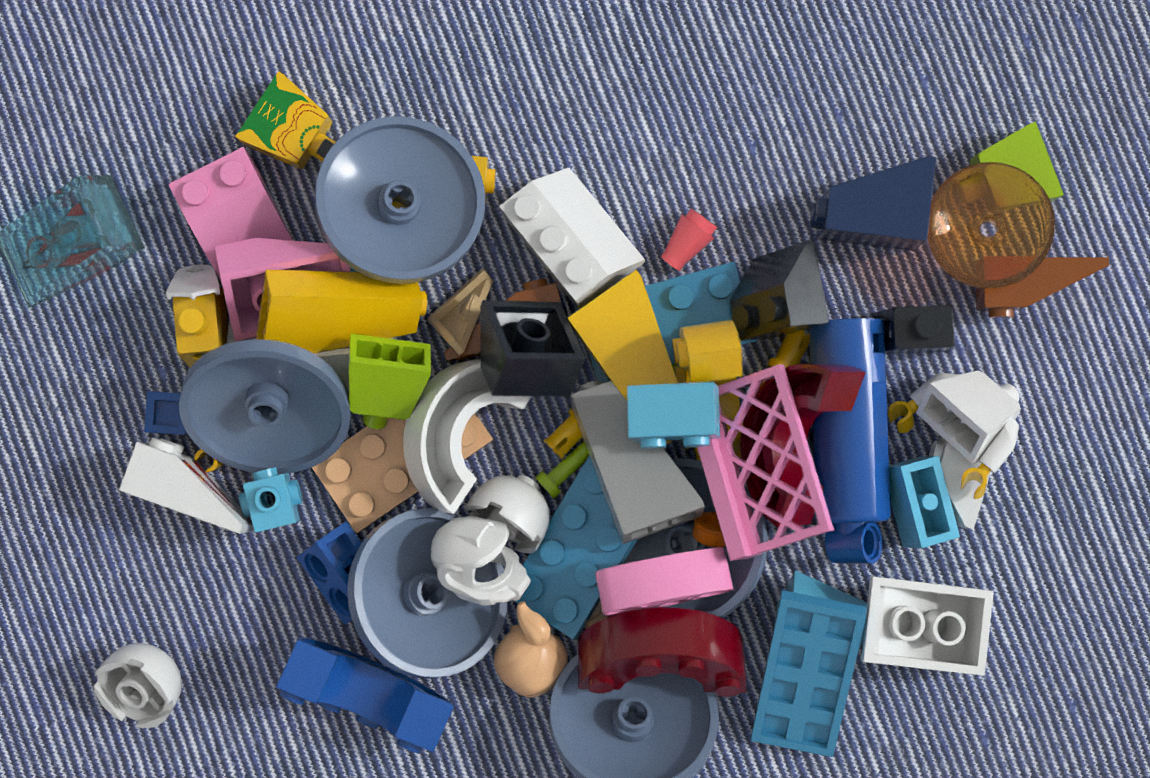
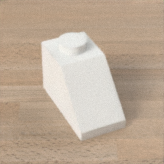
[929,437,991,529]

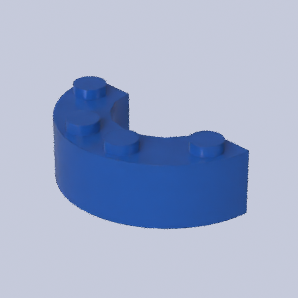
[276,637,454,754]

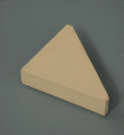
[427,269,493,356]

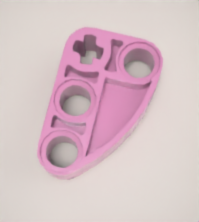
[595,547,734,616]

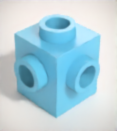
[239,467,303,533]

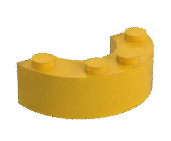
[672,320,743,461]

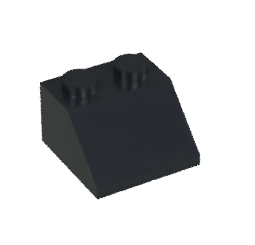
[730,240,829,342]
[480,300,586,397]

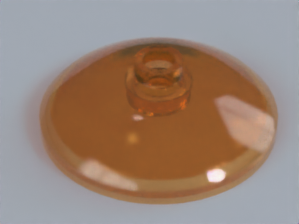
[927,162,1055,289]

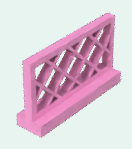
[697,364,834,561]

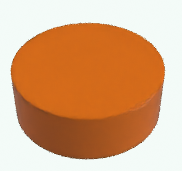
[692,512,726,548]

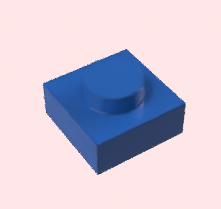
[144,391,188,435]

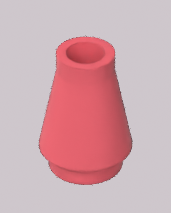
[660,208,718,271]

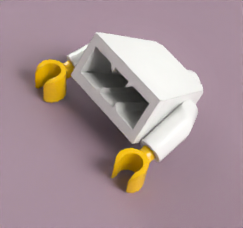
[888,371,1021,499]

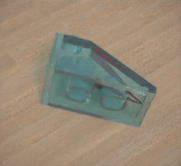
[0,175,145,308]

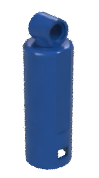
[809,318,891,564]

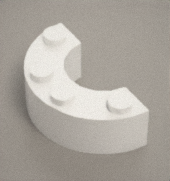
[403,359,532,514]

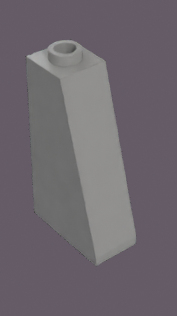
[571,381,705,544]

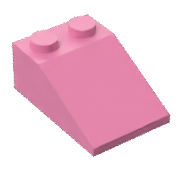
[168,147,294,283]
[214,238,351,342]

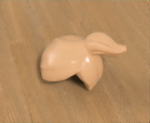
[494,601,568,698]

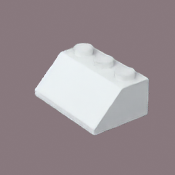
[499,168,645,309]

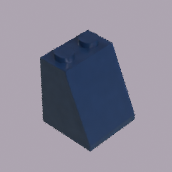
[810,156,936,251]

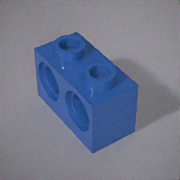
[296,522,361,625]

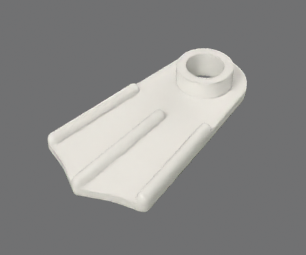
[166,265,220,300]

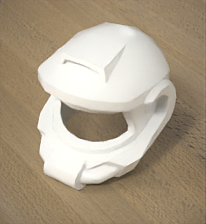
[431,516,531,605]

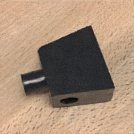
[873,305,955,354]

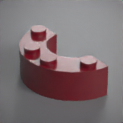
[740,364,866,527]
[578,607,747,697]

